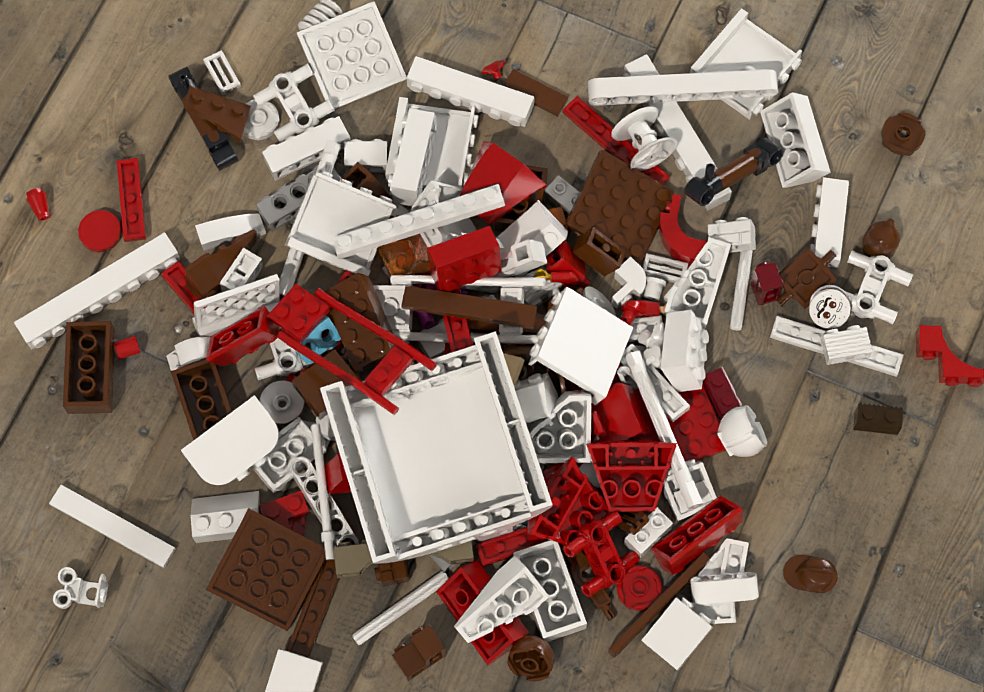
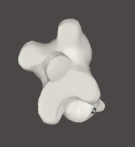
[638,322,665,369]

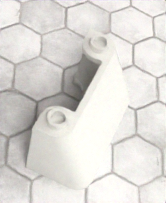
[411,181,504,253]

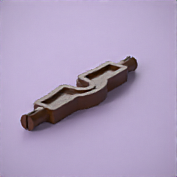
[561,548,616,621]

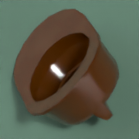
[783,555,838,593]

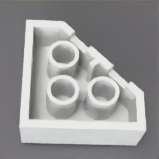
[528,391,591,463]

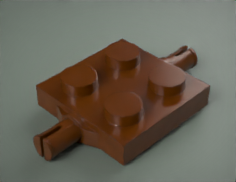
[776,247,837,309]

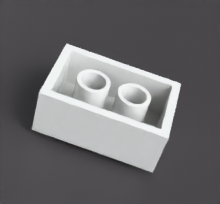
[661,310,709,392]

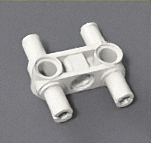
[253,63,335,142]
[845,250,913,324]
[254,328,315,381]

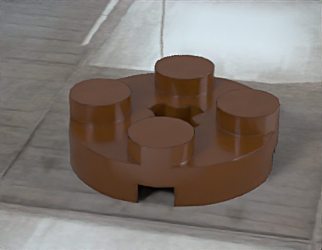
[881,113,925,156]

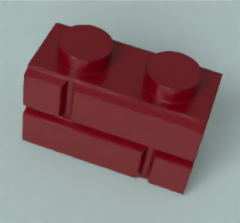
[750,262,783,305]
[703,367,743,421]

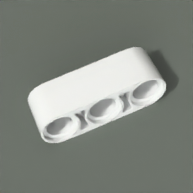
[690,572,759,604]

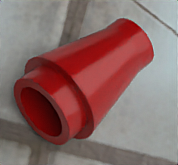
[26,188,50,221]

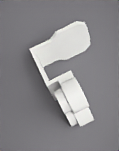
[53,567,108,609]

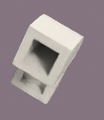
[611,257,646,310]
[166,337,211,371]

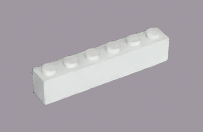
[407,56,534,127]

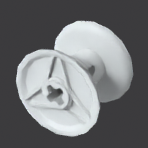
[611,106,678,171]

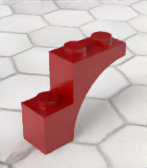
[916,325,984,387]

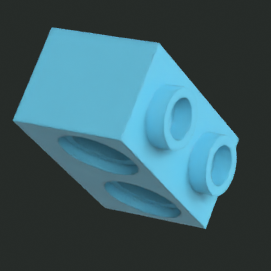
[295,316,341,364]

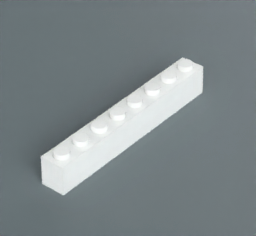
[623,54,732,211]
[14,232,181,350]

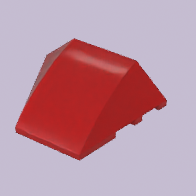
[460,141,547,224]
[586,440,677,512]
[528,457,611,545]

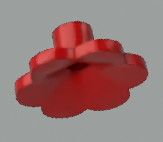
[481,60,506,79]

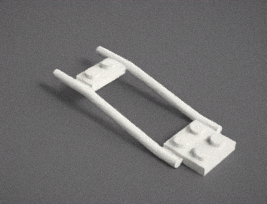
[373,275,546,344]

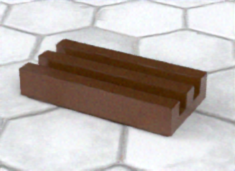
[615,511,650,535]

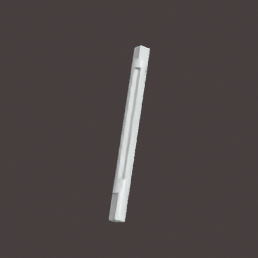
[279,140,341,296]
[625,351,703,509]

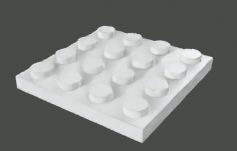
[296,1,407,109]

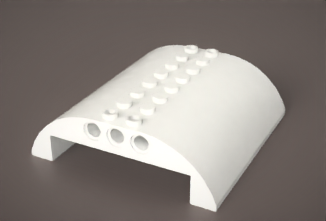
[320,331,553,564]

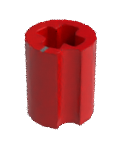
[113,336,141,360]

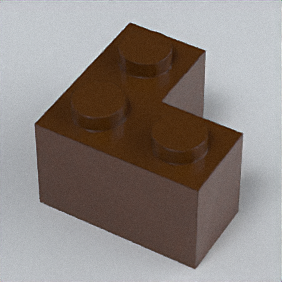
[392,625,446,681]

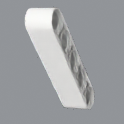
[290,457,359,547]

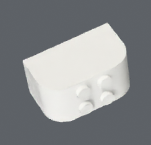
[181,395,279,485]

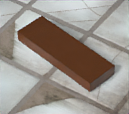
[503,69,568,117]

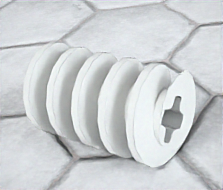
[298,0,343,31]

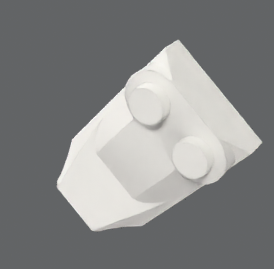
[252,417,330,493]

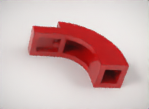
[659,194,708,266]

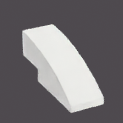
[195,213,266,251]

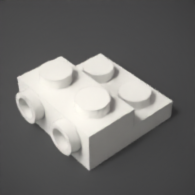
[662,459,717,521]

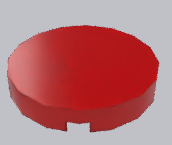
[78,210,122,253]
[617,566,662,611]

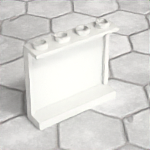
[690,8,802,120]
[385,97,479,188]
[285,170,396,276]
[528,287,633,405]

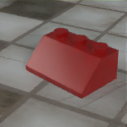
[206,306,280,367]

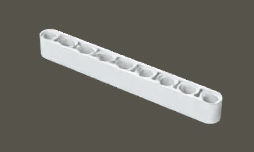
[588,70,778,106]

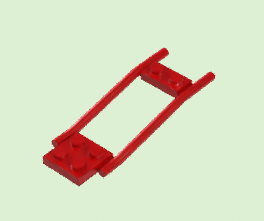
[267,284,437,415]

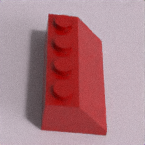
[650,495,743,575]
[436,560,530,666]

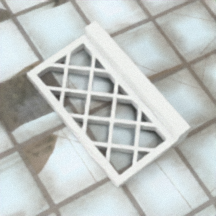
[192,274,280,337]

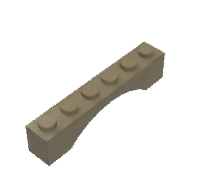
[333,540,473,578]

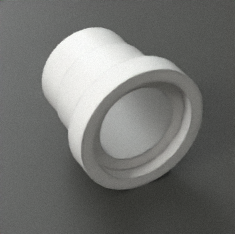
[643,277,666,301]

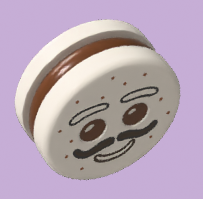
[809,285,850,329]

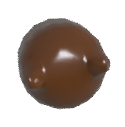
[862,219,900,259]

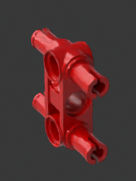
[563,511,640,597]

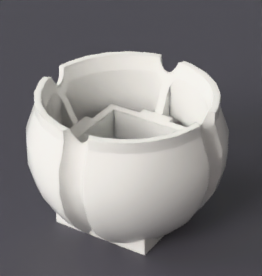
[717,405,767,457]

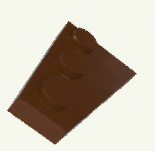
[183,86,251,143]

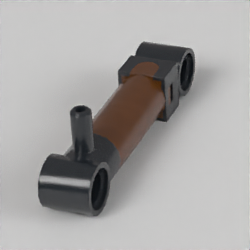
[168,66,238,171]
[684,138,783,206]

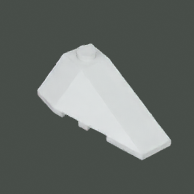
[664,238,731,330]
[454,556,550,643]

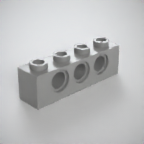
[256,165,341,232]

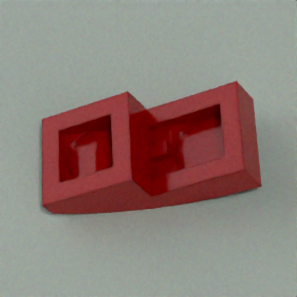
[591,411,607,443]

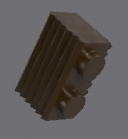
[853,402,903,435]

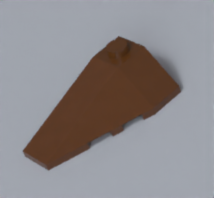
[185,229,257,301]

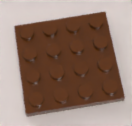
[564,149,674,265]
[206,508,326,631]

